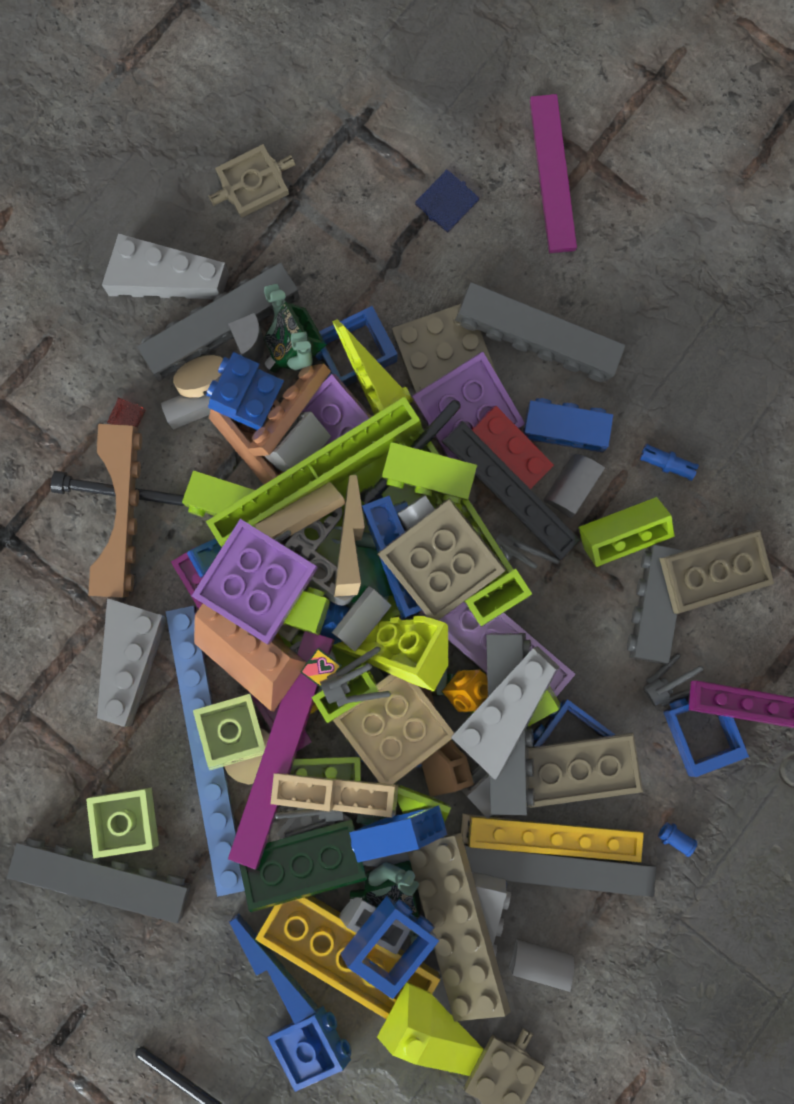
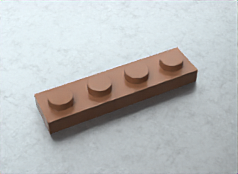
[247,363,331,456]

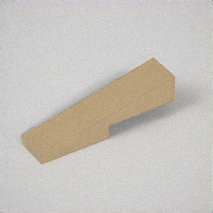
[334,475,365,597]
[271,773,399,818]

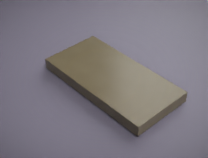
[659,530,774,614]
[529,732,643,808]

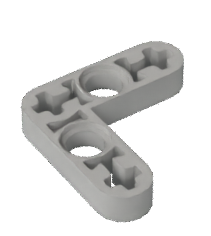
[285,507,355,605]

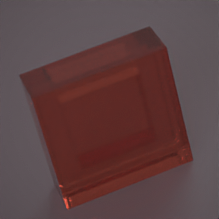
[107,397,146,428]

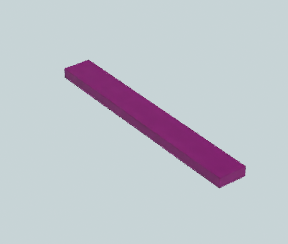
[228,631,335,869]

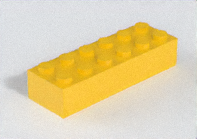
[255,895,440,1019]

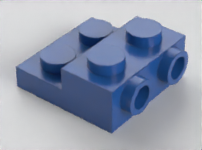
[206,352,284,430]
[267,1006,351,1092]

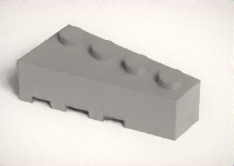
[102,234,229,299]
[97,598,167,727]
[451,646,560,780]

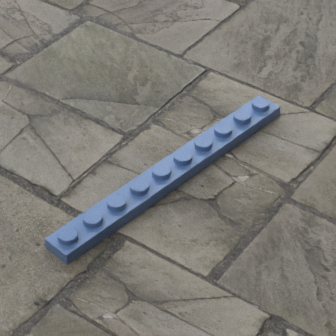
[166,606,245,897]

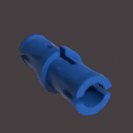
[639,444,699,481]

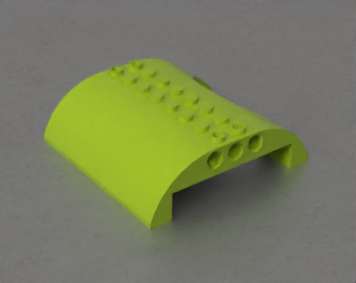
[206,396,532,723]

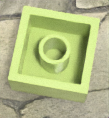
[193,694,265,770]
[86,787,159,858]

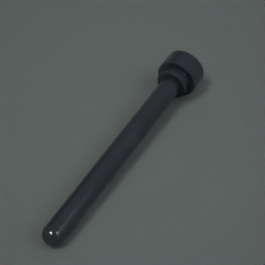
[360,400,461,504]
[51,471,184,506]
[135,1047,223,1104]

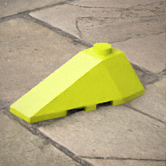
[332,319,413,415]
[333,616,448,691]
[377,982,484,1076]

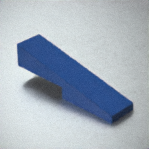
[362,496,423,620]
[229,914,317,1024]

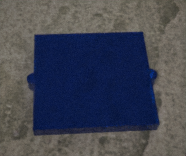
[415,169,480,233]

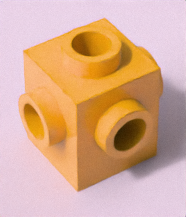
[442,670,488,712]

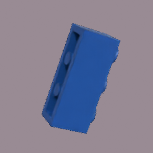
[523,398,613,453]

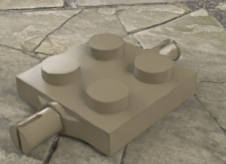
[208,144,296,218]
[463,1028,545,1104]

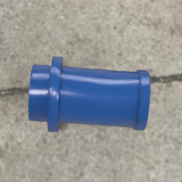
[658,822,698,857]

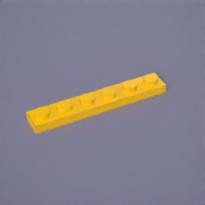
[468,816,643,862]

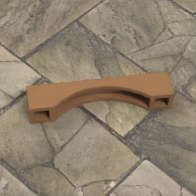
[88,424,142,598]
[419,686,474,797]

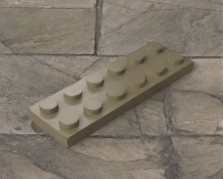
[408,833,511,1021]

